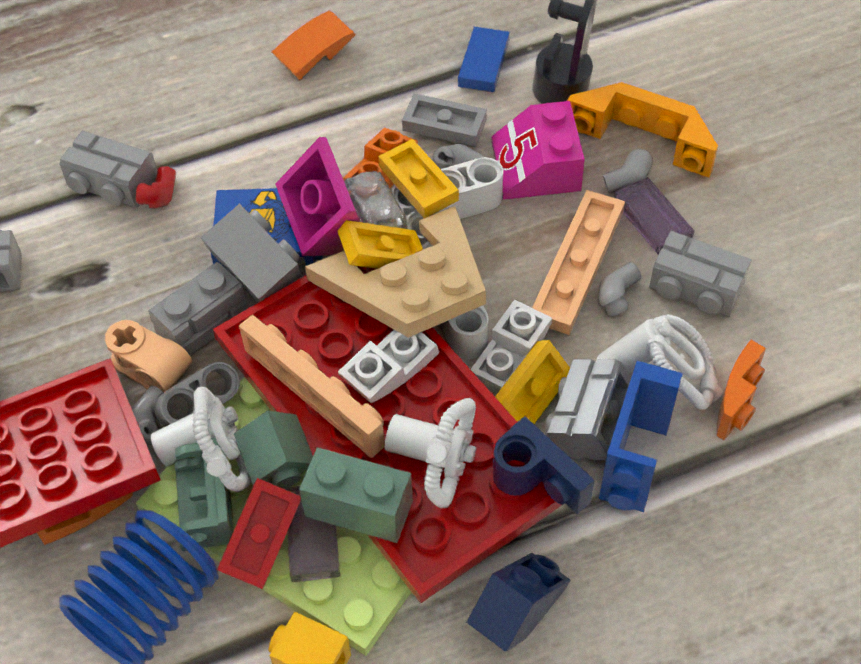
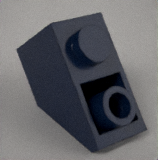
[466,553,571,652]

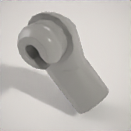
[603,149,653,193]
[598,262,641,317]

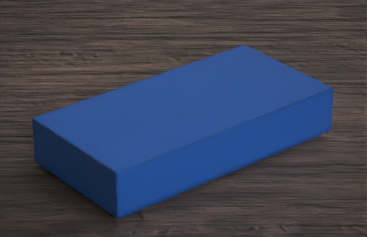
[458,26,510,92]

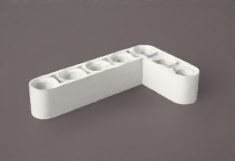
[391,157,503,359]

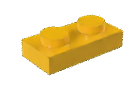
[378,139,459,218]
[337,220,423,269]
[495,340,570,424]

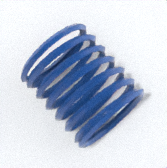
[59,510,219,664]

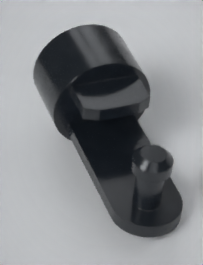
[532,0,597,104]

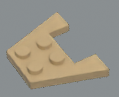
[305,206,486,338]

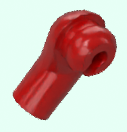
[135,166,176,209]

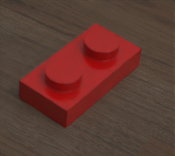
[217,478,301,589]

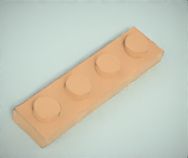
[532,190,625,335]
[239,315,385,458]

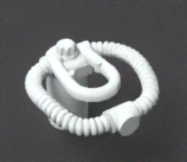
[597,314,723,410]
[151,387,251,492]
[385,398,476,508]

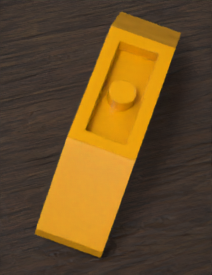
[568,82,718,177]

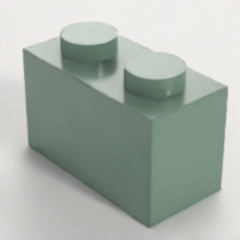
[299,447,413,543]

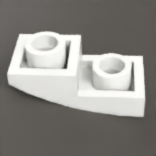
[471,299,552,394]
[338,330,439,403]

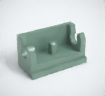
[174,438,234,551]

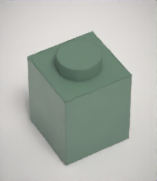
[234,410,313,489]

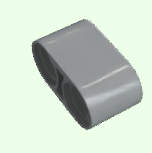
[155,362,240,427]

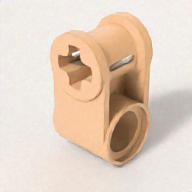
[105,320,192,392]

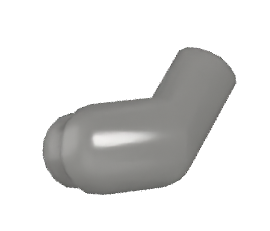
[433,144,485,169]
[132,386,163,447]

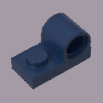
[493,416,594,514]

